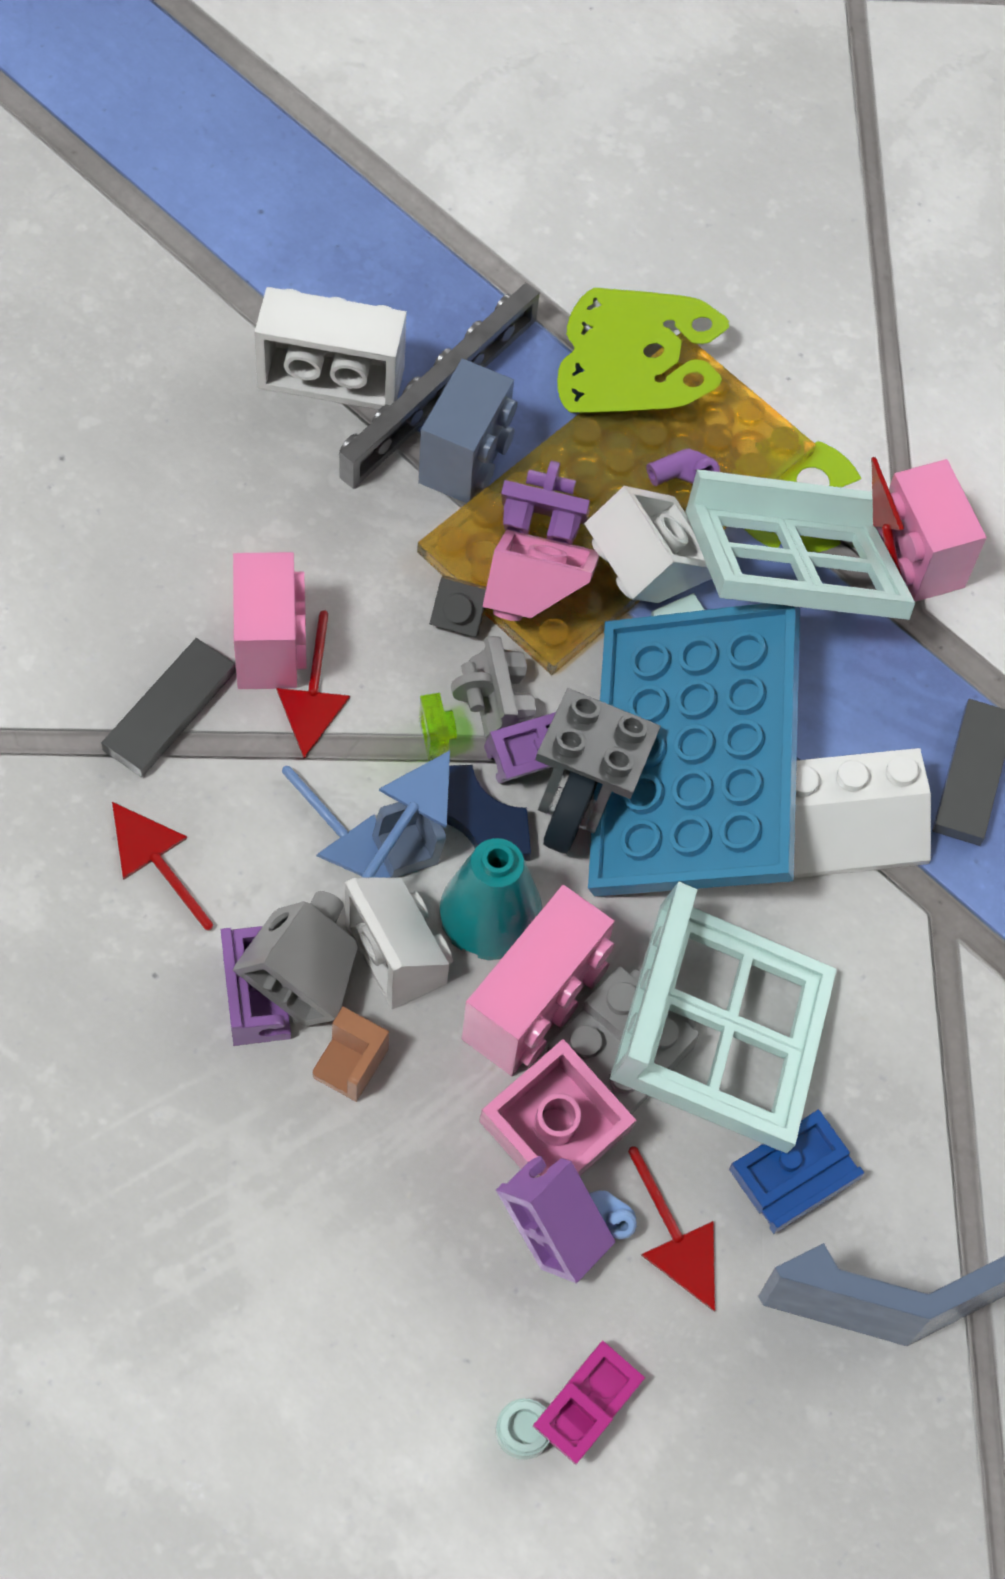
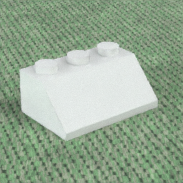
[794,748,931,878]

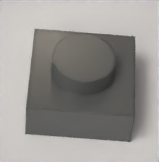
[429,575,487,637]

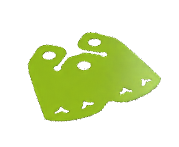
[557,287,729,413]

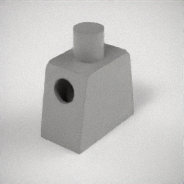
[232,891,358,1026]

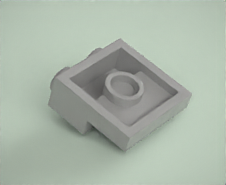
[547,966,699,1115]

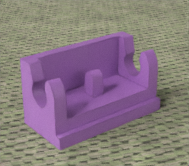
[484,712,556,783]
[220,926,291,1046]
[496,1156,615,1284]

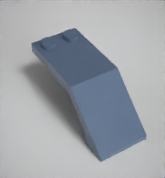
[758,1243,1005,1346]

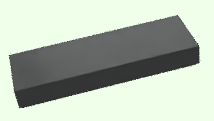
[101,638,236,777]
[932,698,1005,846]

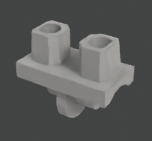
[451,636,537,738]

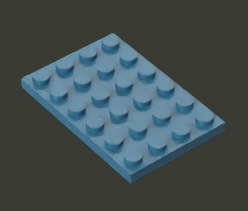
[588,603,800,897]

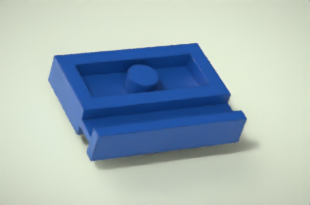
[729,1109,864,1234]

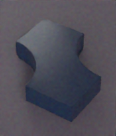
[447,764,531,861]

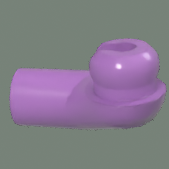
[646,449,720,486]

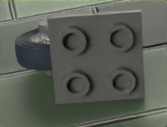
[535,688,661,854]

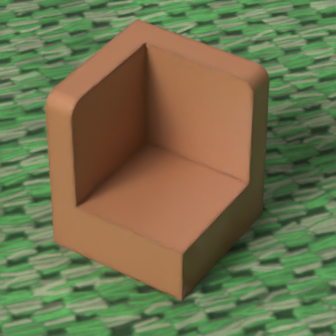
[312,1007,389,1102]

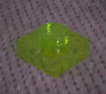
[419,692,457,762]

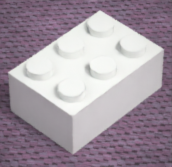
[254,287,407,410]

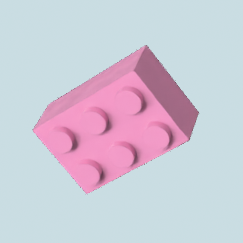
[462,884,615,1076]

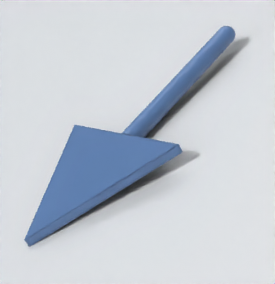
[361,751,450,878]
[282,766,391,878]

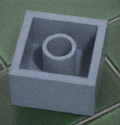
[418,358,518,505]

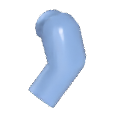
[589,1190,637,1239]

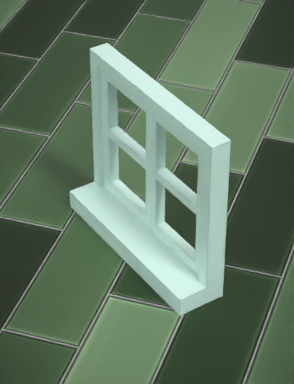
[686,469,915,620]
[610,881,837,1153]

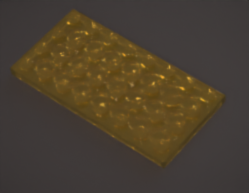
[417,332,816,676]

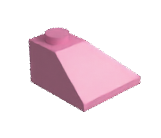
[483,530,599,621]

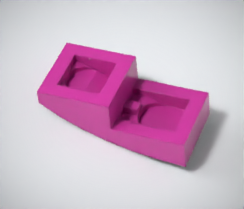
[532,1340,645,1465]

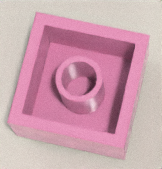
[876,459,987,602]
[233,552,307,689]
[479,1039,636,1178]

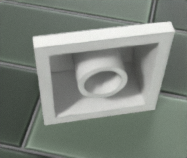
[584,486,712,603]
[345,878,453,1010]

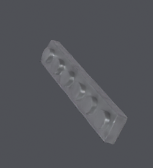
[339,282,540,489]

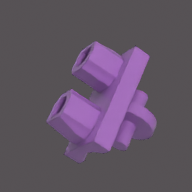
[501,460,590,545]

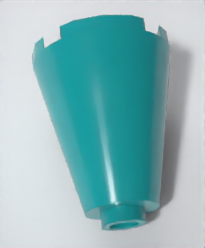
[440,838,542,961]

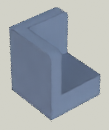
[372,802,446,878]

